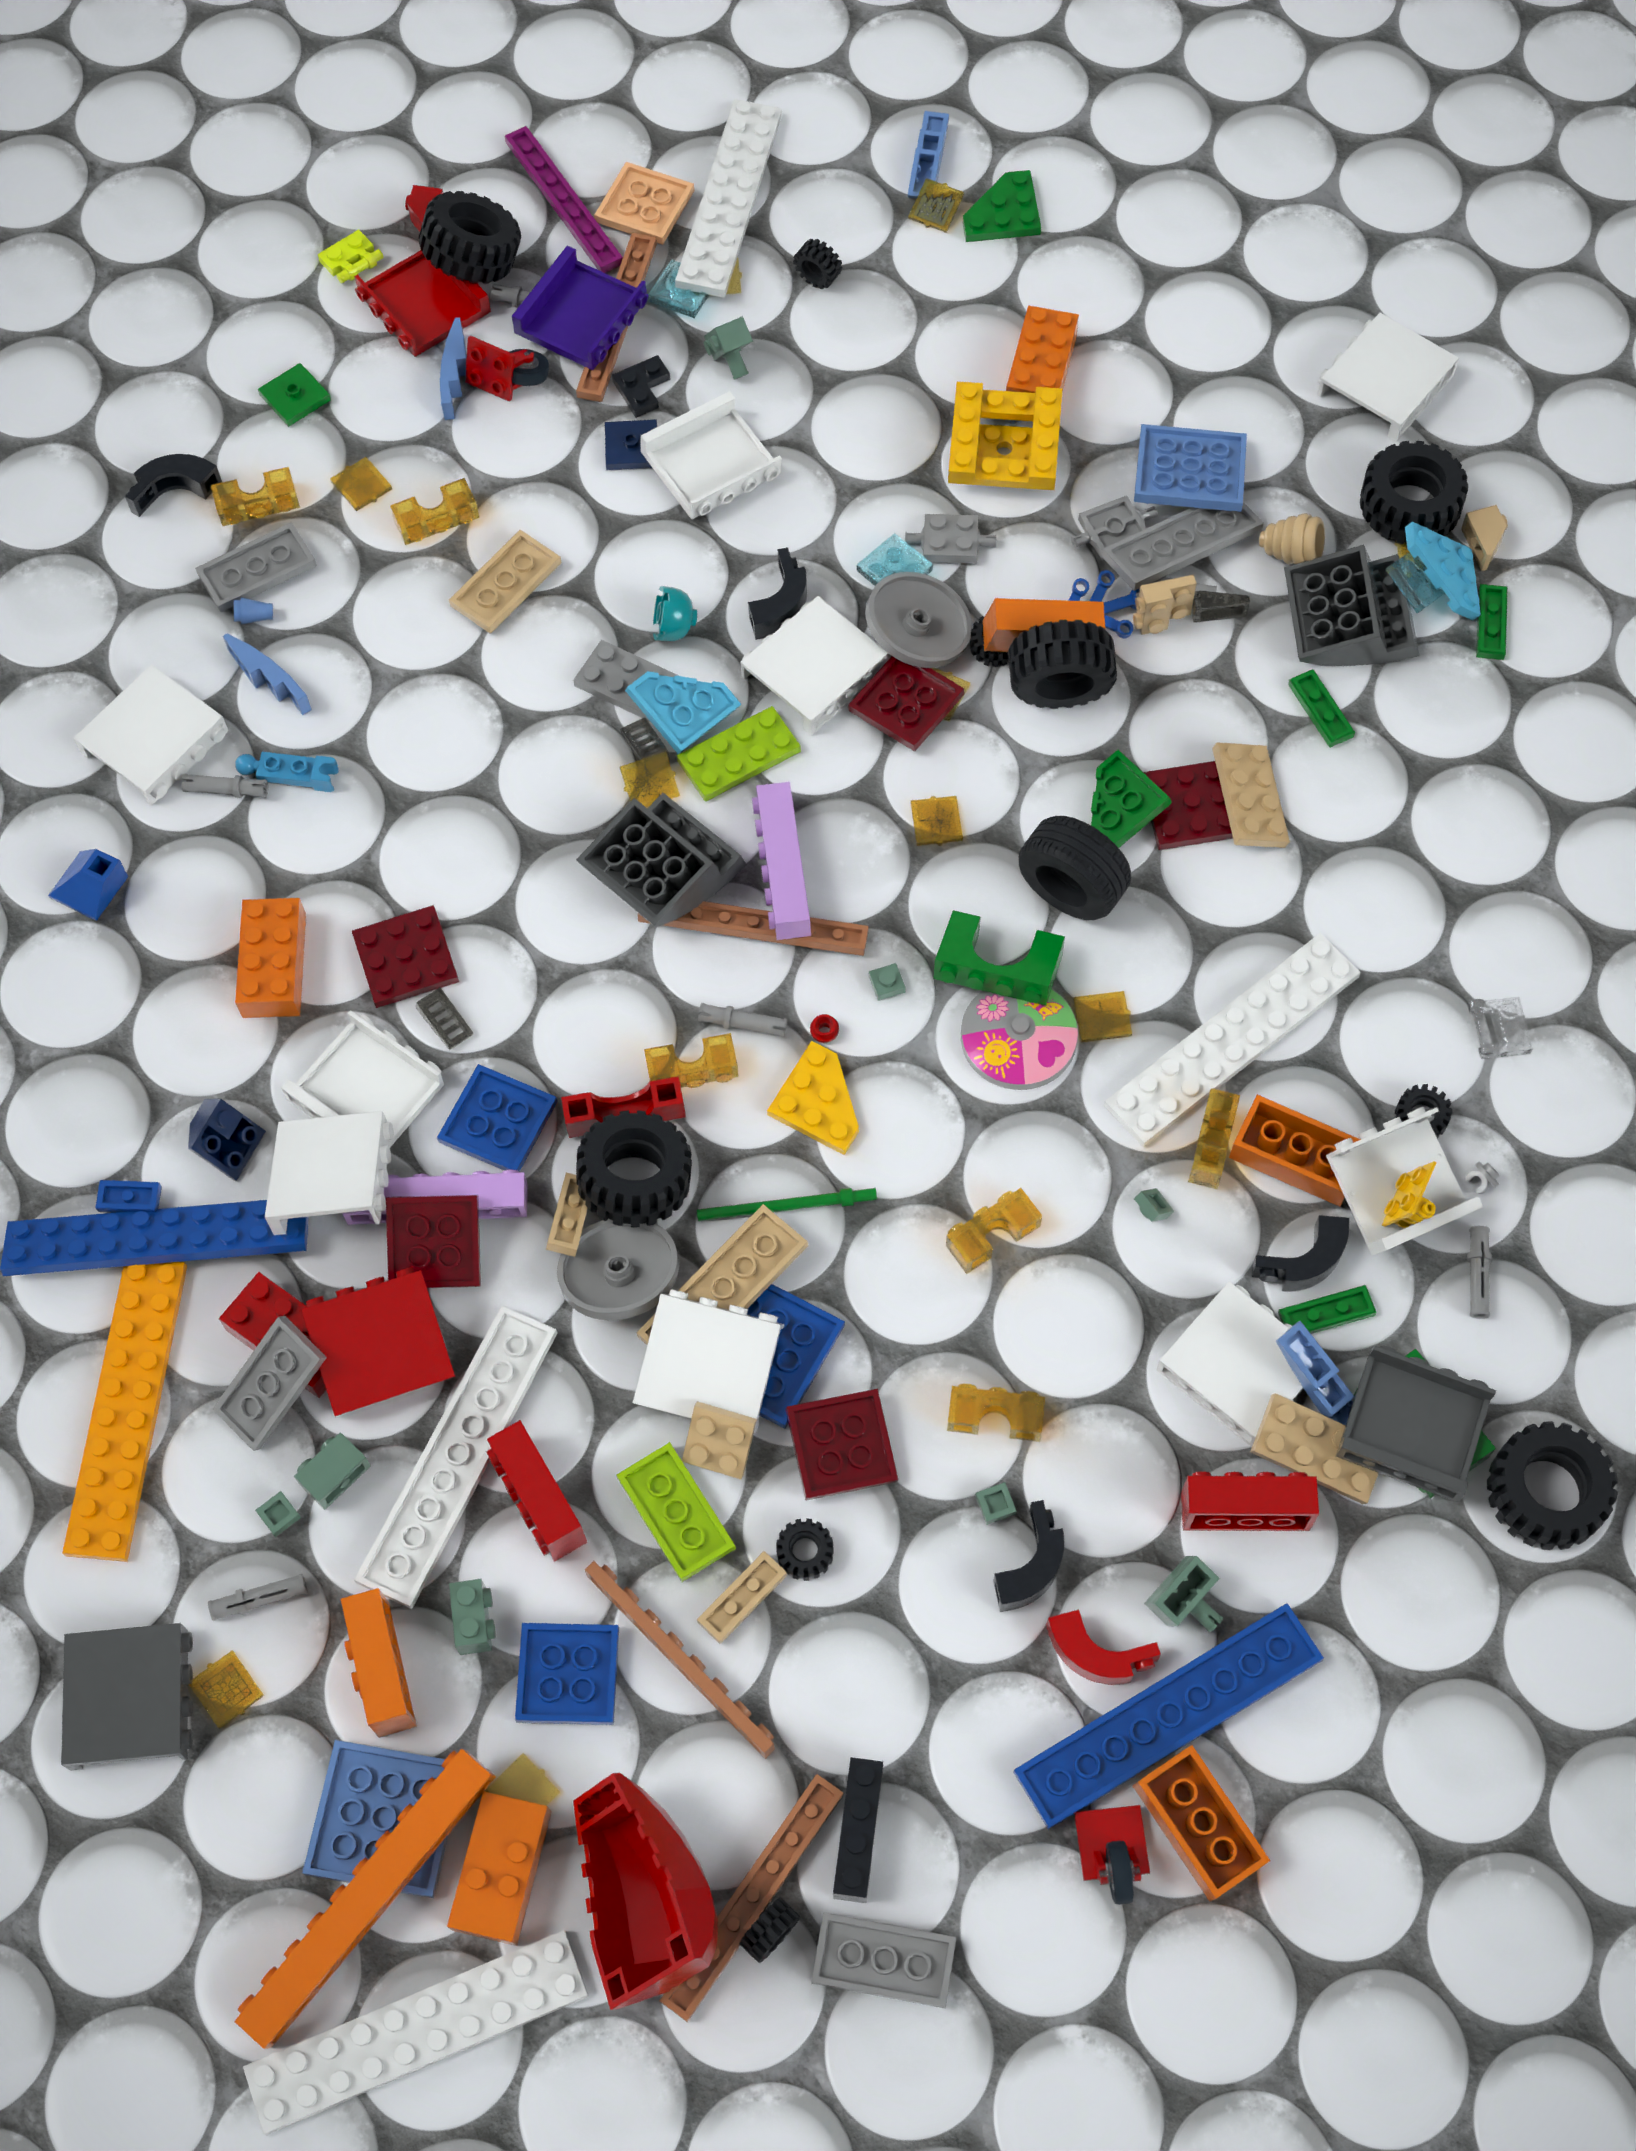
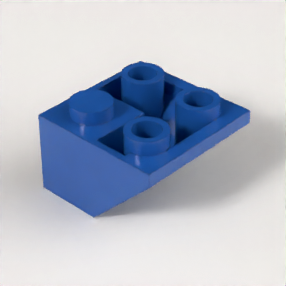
[48,849,128,921]

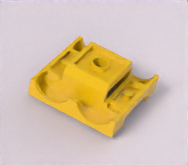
[948,381,1062,491]

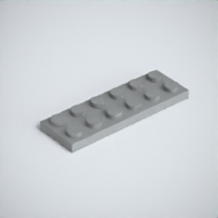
[1101,502,1264,591]

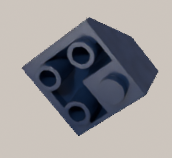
[188,1098,266,1181]

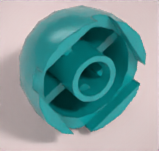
[653,586,697,642]

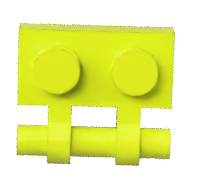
[317,229,384,284]

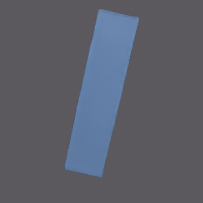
[908,111,949,200]
[440,317,467,420]
[223,633,312,715]
[1276,1321,1355,1426]

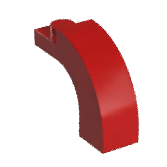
[1046,1609,1161,1685]

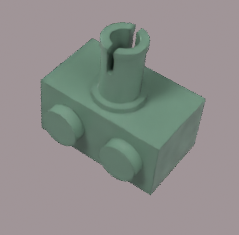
[704,316,753,380]
[1144,1556,1223,1632]

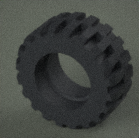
[418,191,521,284]
[1360,440,1468,545]
[1008,620,1117,709]
[576,1110,692,1227]
[1487,1421,1618,1550]

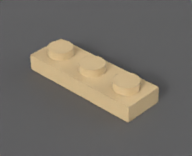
[546,1172,588,1257]
[697,1551,787,1644]

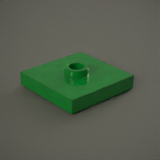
[258,363,331,427]

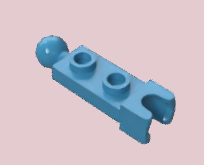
[235,752,339,792]

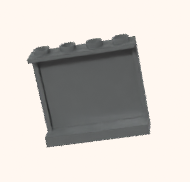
[1335,1346,1496,1502]
[61,1623,193,1771]

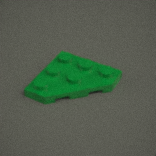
[962,170,1041,242]
[1091,750,1172,848]

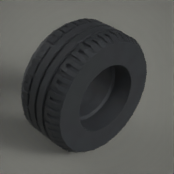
[1018,816,1131,920]

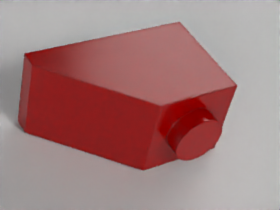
[405,185,443,232]

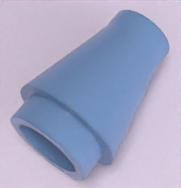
[234,597,273,625]

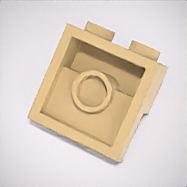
[1133,575,1197,635]

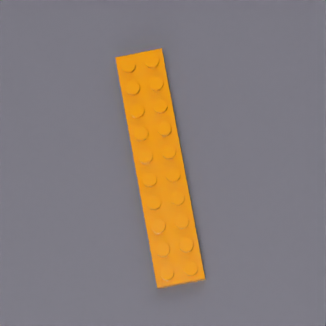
[62,1262,187,1562]

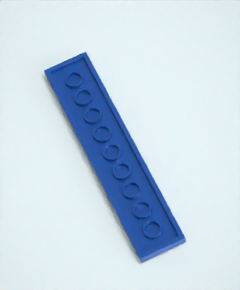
[0,1200,309,1276]
[1013,1603,1324,1830]

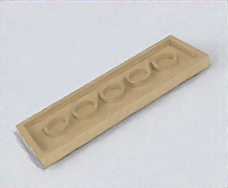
[637,1204,808,1345]

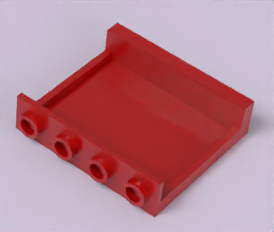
[354,250,491,357]
[301,1267,455,1416]

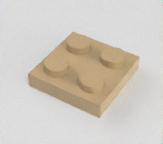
[682,1401,757,1479]

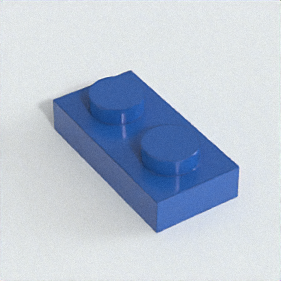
[95,1180,162,1213]

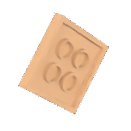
[594,162,695,245]

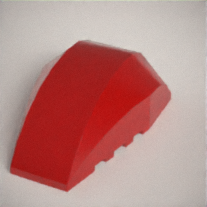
[573,1772,718,2010]

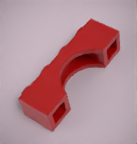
[561,1076,686,1138]

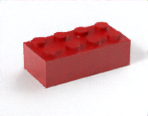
[218,1272,326,1398]
[486,1420,587,1562]
[1181,1472,1319,1531]

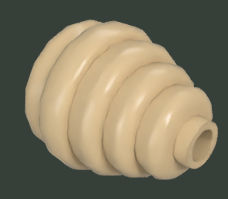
[1259,513,1325,565]

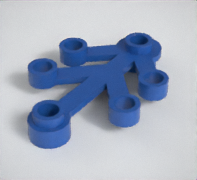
[1068,570,1140,639]

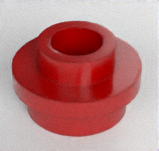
[810,1014,839,1043]

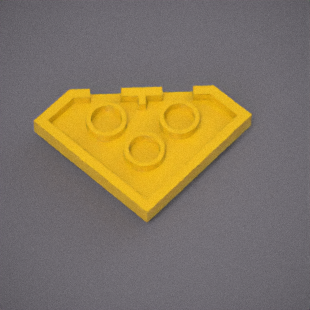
[767,1041,859,1155]

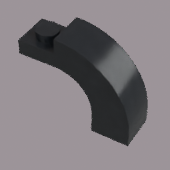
[125,454,222,517]
[748,547,807,640]
[1252,1215,1350,1292]
[993,1500,1064,1612]

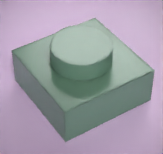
[869,963,906,1001]
[1134,1188,1174,1222]
[975,1482,1017,1525]
[255,1491,301,1537]

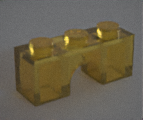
[211,467,300,526]
[390,478,480,545]
[644,1033,739,1088]
[1188,1088,1240,1189]
[946,1188,1042,1274]
[947,1384,1045,1442]

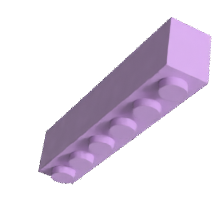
[752,782,811,940]
[343,1170,528,1225]

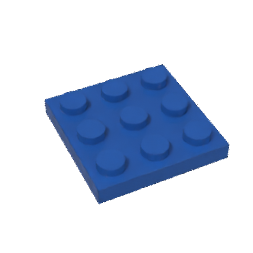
[437,1064,558,1172]
[515,1623,619,1725]

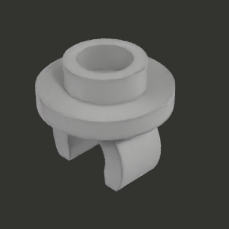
[1465,1162,1499,1194]

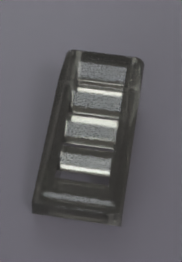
[1191,591,1250,623]
[620,717,670,773]
[416,987,474,1051]

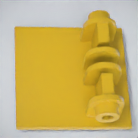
[1382,1161,1437,1228]

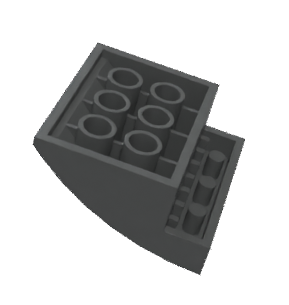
[1284,544,1419,666]
[576,793,747,927]

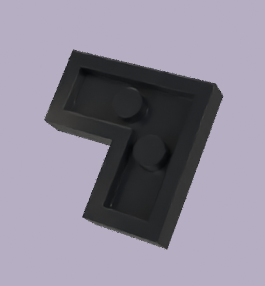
[612,355,670,418]

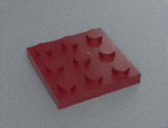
[848,656,965,752]
[1143,761,1233,850]
[352,905,459,1008]
[386,1195,481,1288]
[785,1389,899,1501]

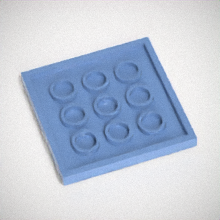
[1134,424,1247,512]
[302,1740,448,1898]

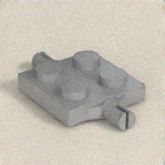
[1071,495,1158,560]
[905,514,996,563]

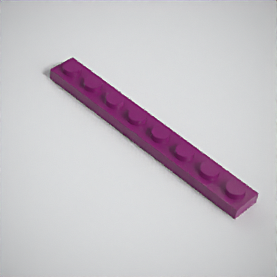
[505,126,623,273]

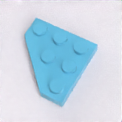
[1405,522,1481,621]
[625,671,741,754]

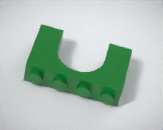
[933,910,1065,1006]

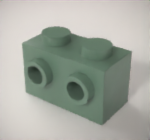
[294,1432,371,1510]
[449,1579,496,1655]

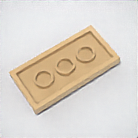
[449,530,562,634]
[1212,742,1290,848]
[1250,1393,1378,1504]

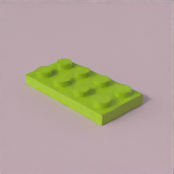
[677,706,801,802]
[616,1442,736,1582]

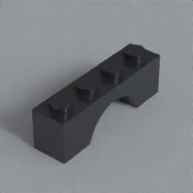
[833,1757,883,1903]

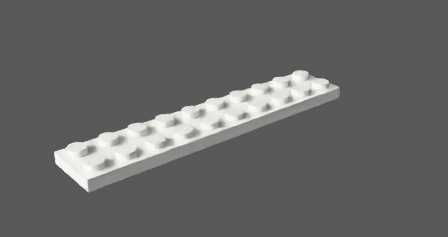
[675,99,782,298]
[1104,933,1361,1148]
[354,1306,557,1609]
[243,1930,589,2135]

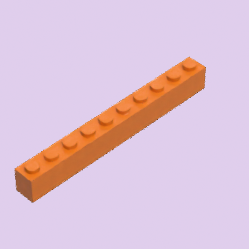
[234,1748,496,2049]

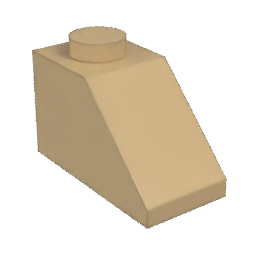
[1461,505,1508,571]

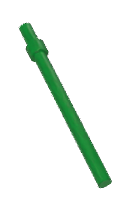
[697,1188,877,1221]

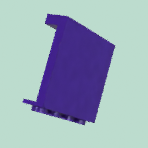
[512,245,648,370]

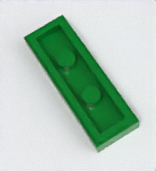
[1476,584,1508,660]
[1288,669,1355,748]
[1278,1285,1377,1334]

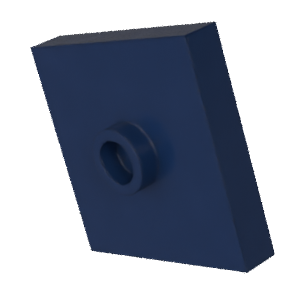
[605,419,658,470]

